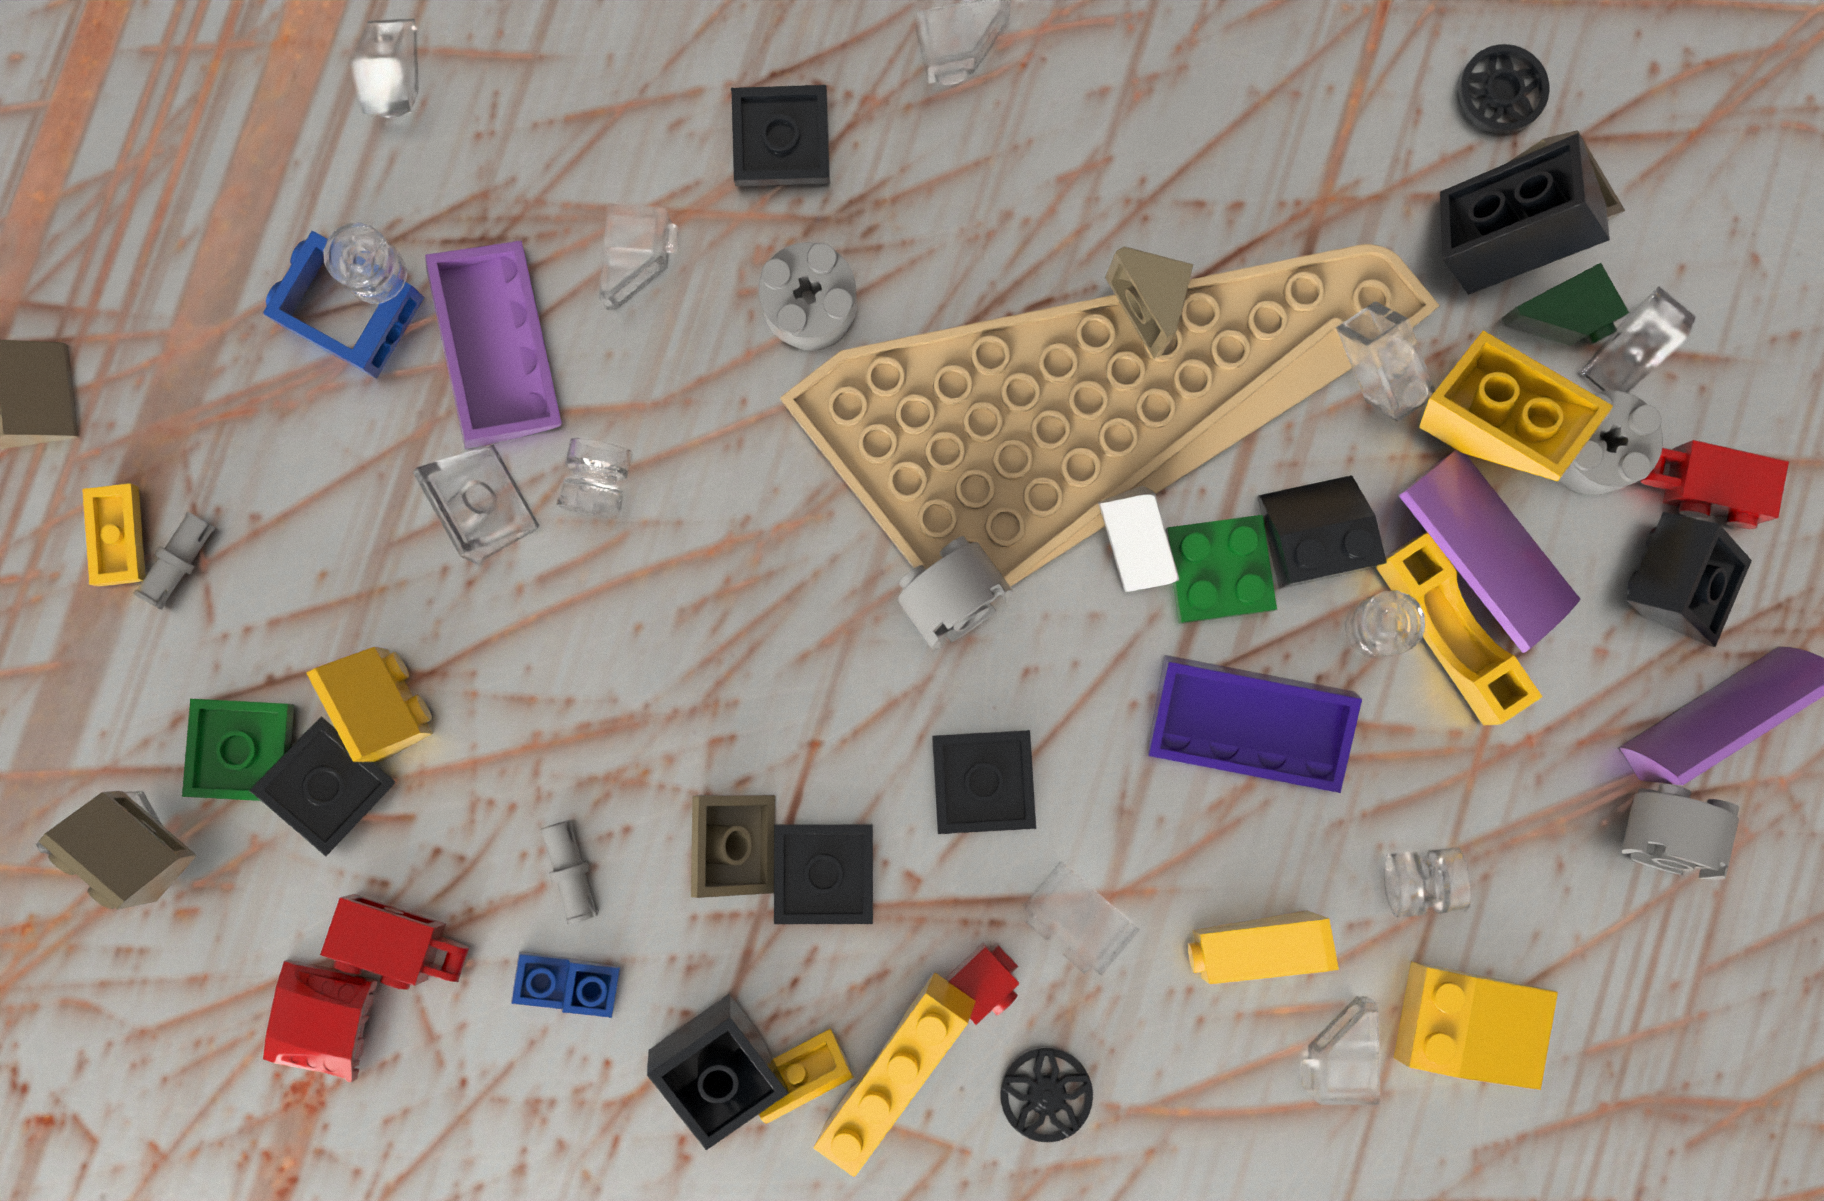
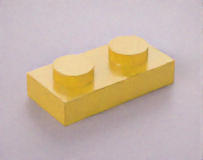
[82,483,146,586]
[759,1028,854,1124]

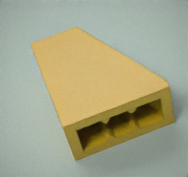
[1188,910,1339,984]

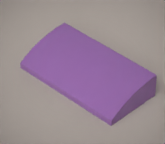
[425,241,562,449]
[1399,449,1581,653]
[1619,646,1824,786]

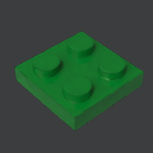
[1165,515,1277,624]
[182,699,294,801]

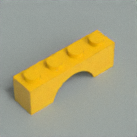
[1376,532,1543,725]
[813,972,976,1177]

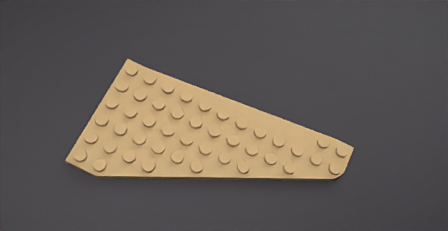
[780,244,1440,587]

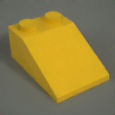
[1419,330,1613,481]
[1393,961,1558,1090]

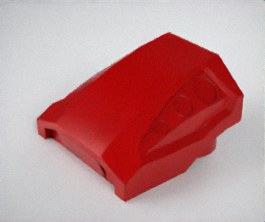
[263,960,378,1082]

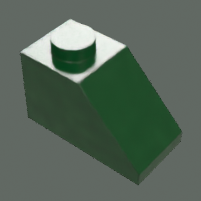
[1501,263,1629,346]

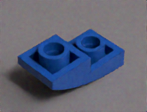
[511,952,620,1018]

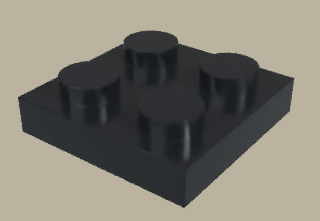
[731,85,830,186]
[249,716,396,857]
[932,730,1036,834]
[774,824,873,924]

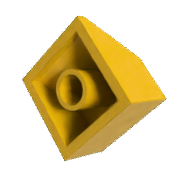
[306,646,433,762]

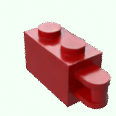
[1640,440,1789,529]
[320,894,470,990]

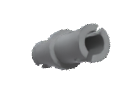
[133,511,216,610]
[540,820,598,924]

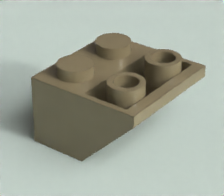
[38,791,197,910]

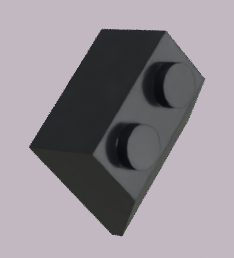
[1257,475,1387,589]
[1626,512,1752,647]
[647,994,789,1150]

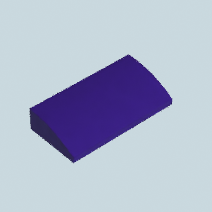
[1148,655,1362,793]

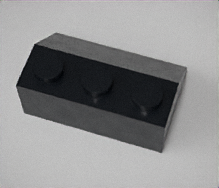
[1440,133,1610,295]

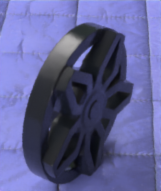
[1458,44,1550,134]
[1000,1046,1093,1142]

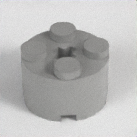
[759,242,858,351]
[1560,390,1663,495]
[898,536,1014,650]
[1621,784,1739,880]

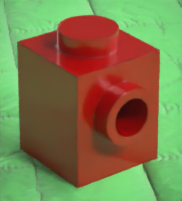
[945,942,1020,1025]

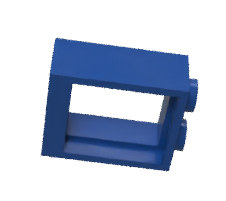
[263,231,425,379]

